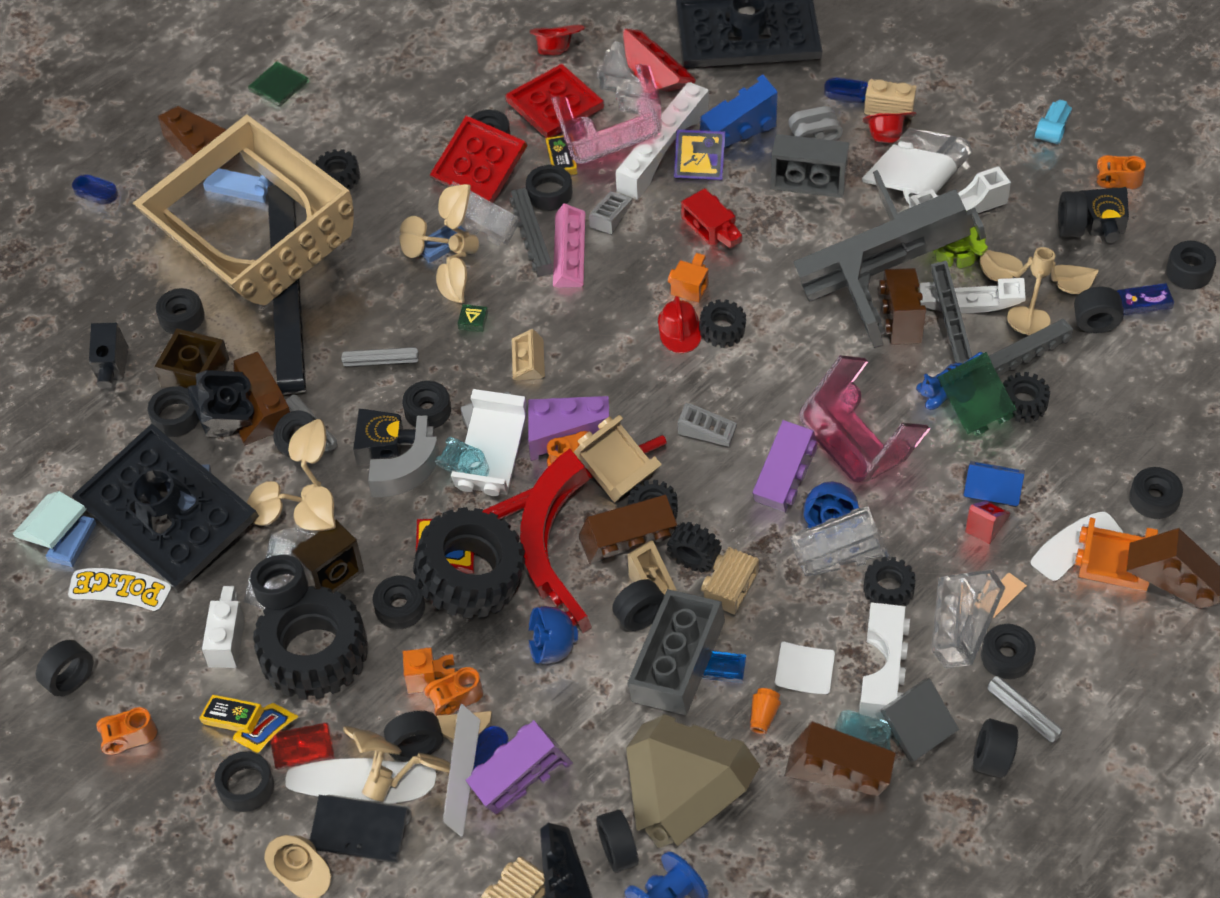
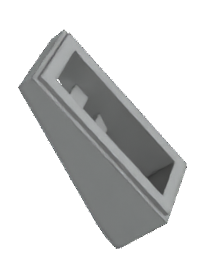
[589,191,633,234]
[678,403,737,447]

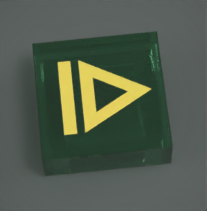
[457,304,488,332]

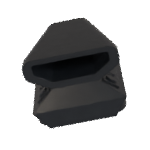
[187,370,254,437]

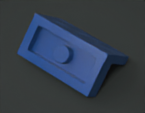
[964,461,1025,506]

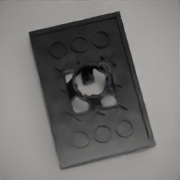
[676,0,822,68]
[72,423,259,592]

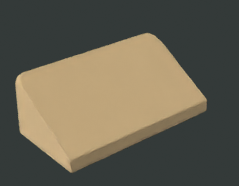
[512,329,545,380]

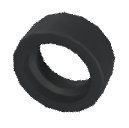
[526,165,573,210]
[147,386,200,437]
[250,554,308,609]
[35,639,94,697]
[384,710,443,761]
[214,751,274,812]
[596,809,639,873]

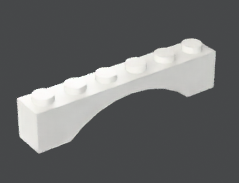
[616,82,709,200]

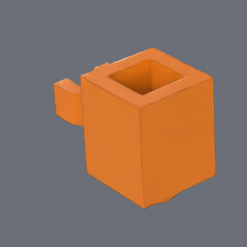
[668,253,708,303]
[403,648,455,694]

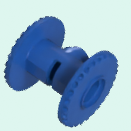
[624,851,709,898]

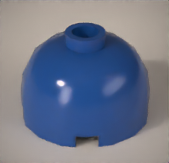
[804,481,860,538]
[529,606,578,664]

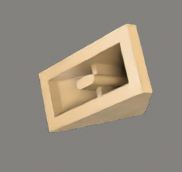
[628,541,676,595]

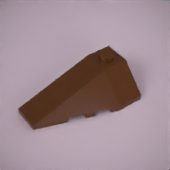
[233,351,290,446]

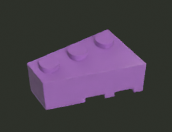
[752,420,818,513]

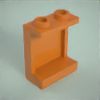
[1075,517,1158,591]

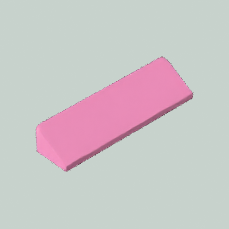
[553,203,585,288]

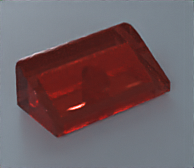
[270,723,335,770]

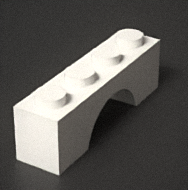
[909,166,1011,213]
[859,603,910,720]

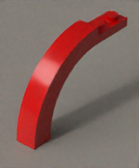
[520,449,592,634]

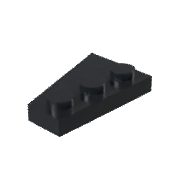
[540,822,592,898]

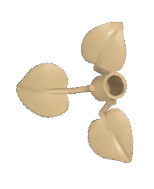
[399,184,479,303]
[980,247,1098,335]
[247,419,336,531]
[343,726,451,802]

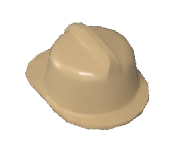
[264,835,331,898]

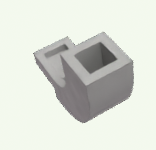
[368,416,439,497]

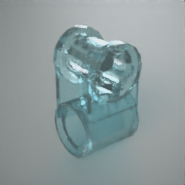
[435,437,490,477]
[835,710,891,750]

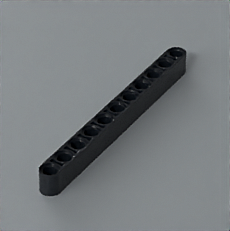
[268,185,306,395]

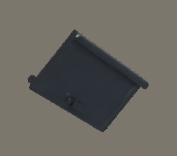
[309,794,410,863]

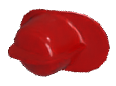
[530,25,585,55]
[863,112,916,143]
[658,296,701,353]

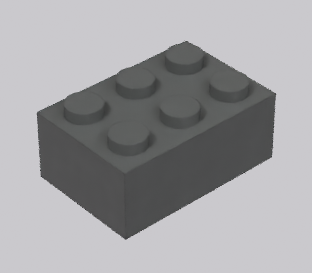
[770,134,849,198]

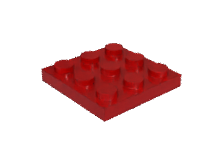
[505,63,604,138]
[430,116,528,206]

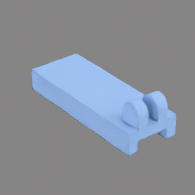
[203,168,273,203]

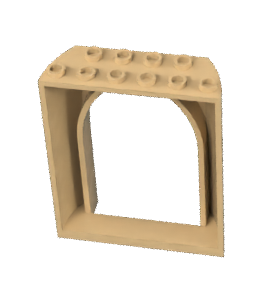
[133,114,354,306]

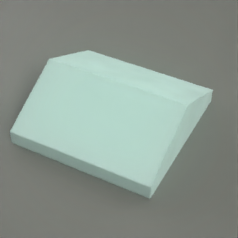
[13,491,86,549]

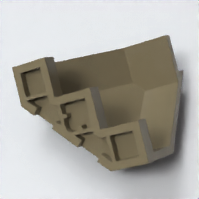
[626,714,760,849]

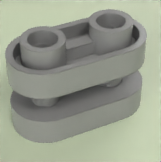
[788,106,843,141]

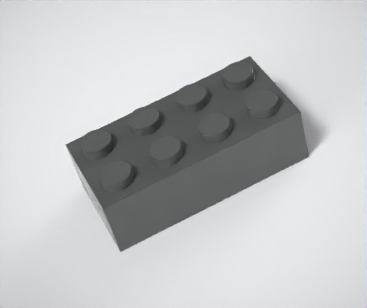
[627,589,725,716]

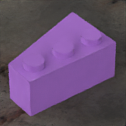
[528,396,610,461]
[465,721,573,814]

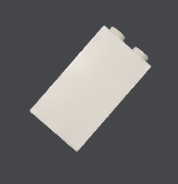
[451,389,528,496]

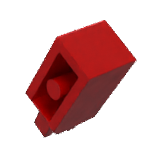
[681,188,742,248]

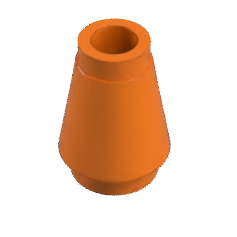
[750,688,781,734]

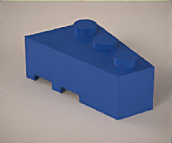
[700,75,778,148]

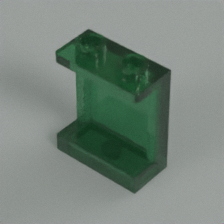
[938,352,1017,437]

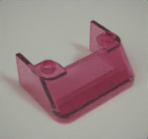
[551,64,662,164]
[800,355,930,483]

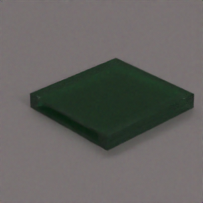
[248,61,309,107]

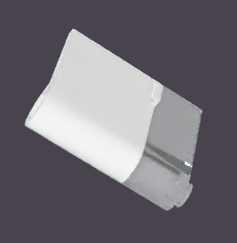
[862,128,972,203]

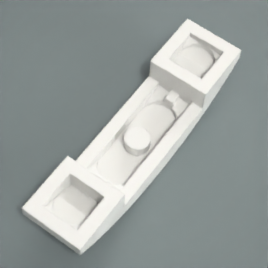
[920,278,1025,313]

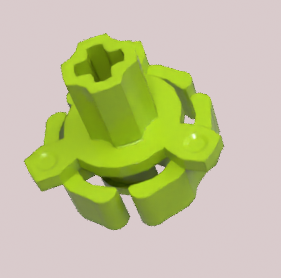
[933,226,988,269]

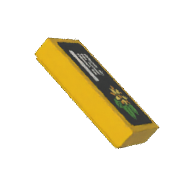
[545,135,577,175]
[199,695,264,734]

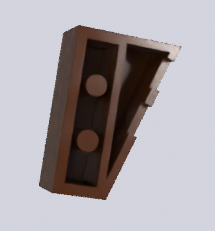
[158,106,240,161]
[879,268,926,345]
[579,495,677,565]
[1127,528,1220,609]
[784,721,896,796]

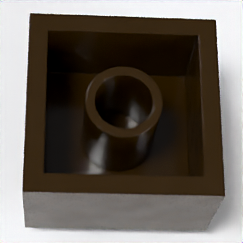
[154,329,229,389]
[291,520,364,593]

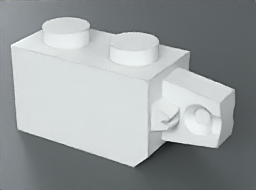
[202,586,244,668]

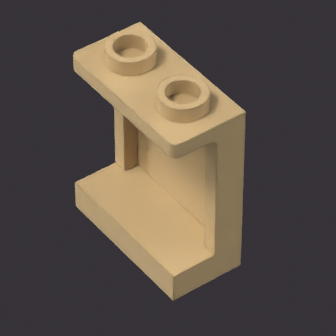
[574,415,662,503]

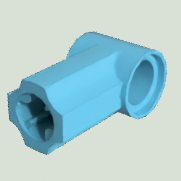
[1035,100,1072,145]

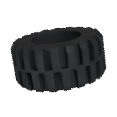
[413,507,525,618]
[253,586,368,699]

